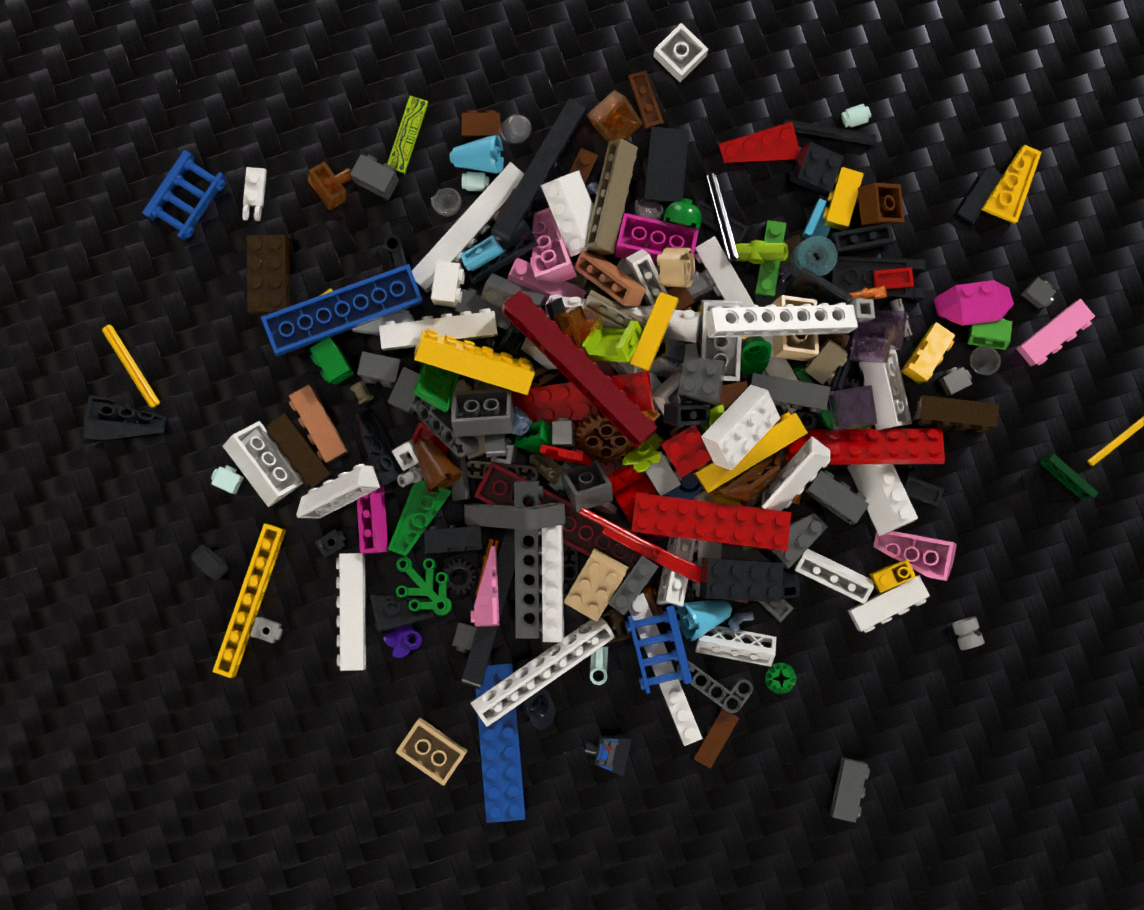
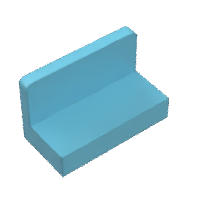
[802,198,831,245]
[460,235,504,271]

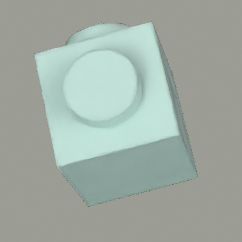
[211,465,244,494]

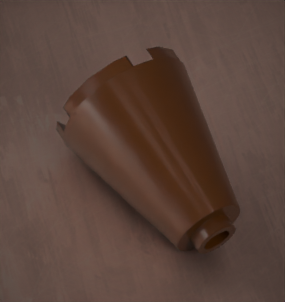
[414,439,463,494]

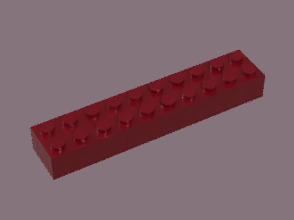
[474,462,658,586]

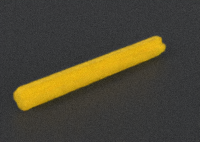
[102,325,160,408]

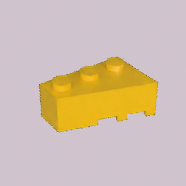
[901,322,955,384]

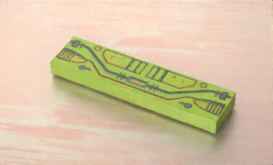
[388,96,428,174]

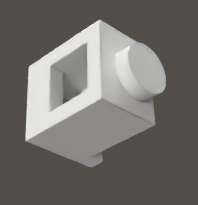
[392,439,419,471]

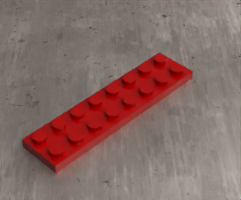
[511,371,654,424]
[786,428,945,465]
[631,493,791,552]

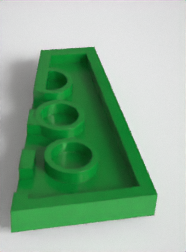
[388,480,452,556]

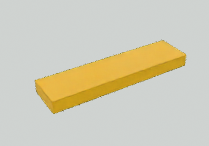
[630,292,679,371]

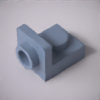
[512,406,533,436]

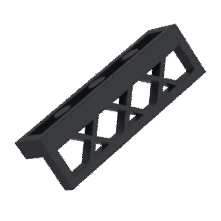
[459,220,539,285]

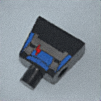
[584,736,632,776]

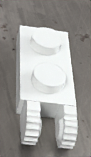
[243,167,267,221]

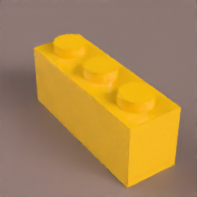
[822,167,864,231]

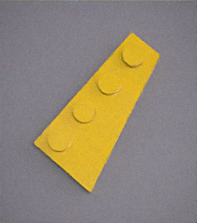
[981,145,1041,224]

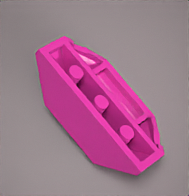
[934,280,1014,326]

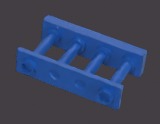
[142,150,227,241]
[625,605,693,694]

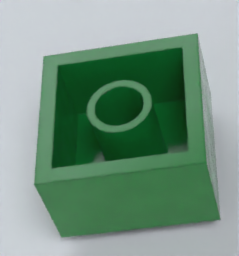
[310,336,355,386]

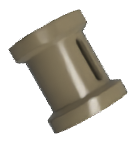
[350,381,374,405]

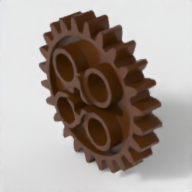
[574,410,635,465]

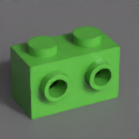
[967,318,1012,350]

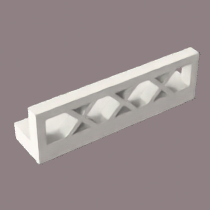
[656,537,696,607]
[695,626,776,667]

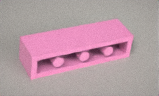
[1016,299,1095,366]

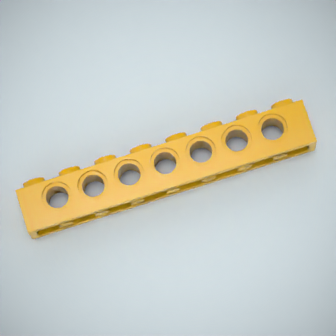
[213,524,286,678]

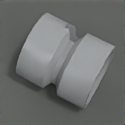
[952,617,985,650]

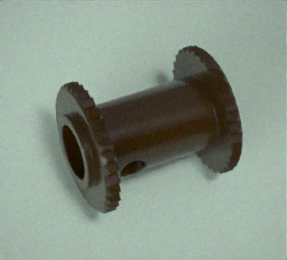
[601,608,632,643]

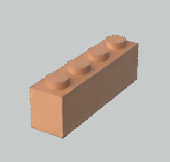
[574,251,646,306]
[289,385,349,464]

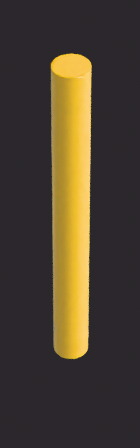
[1087,416,1144,467]

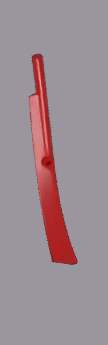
[579,507,701,584]

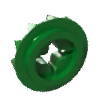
[765,663,796,694]

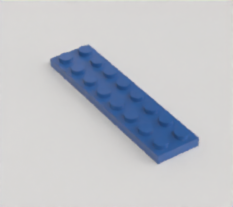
[475,663,525,823]

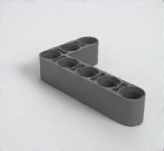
[464,503,566,530]

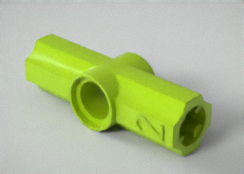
[735,240,788,264]

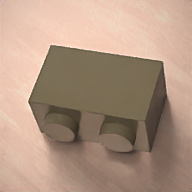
[804,337,848,385]

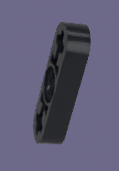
[563,545,578,598]

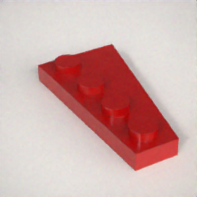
[718,122,800,163]

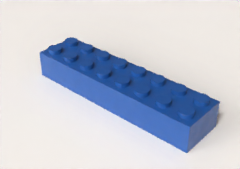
[261,264,423,357]

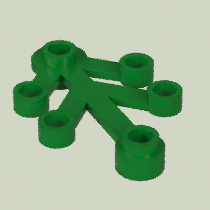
[396,557,452,616]

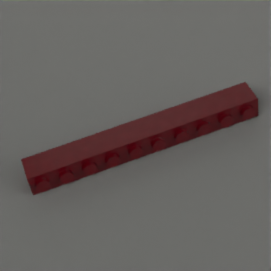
[501,290,657,449]

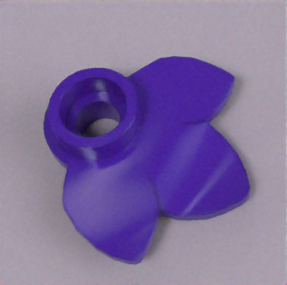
[383,625,422,658]

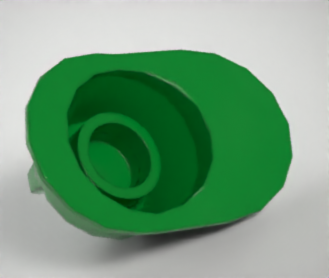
[740,336,772,375]

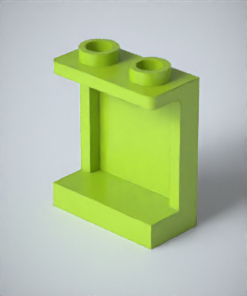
[582,320,643,363]

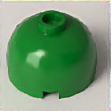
[663,198,702,230]

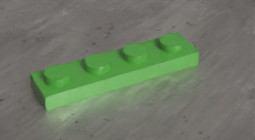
[755,220,786,298]

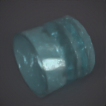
[791,236,838,276]

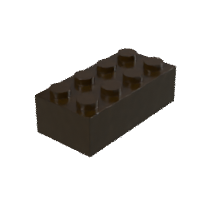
[247,235,290,315]
[912,395,999,433]

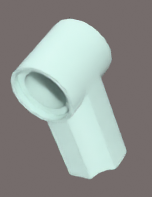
[590,646,608,685]

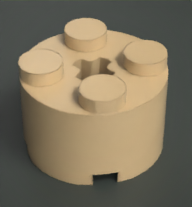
[657,248,695,287]

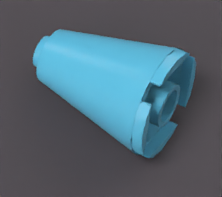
[450,135,504,174]
[676,599,732,641]

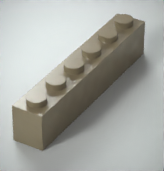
[585,138,638,256]

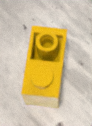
[869,559,916,593]

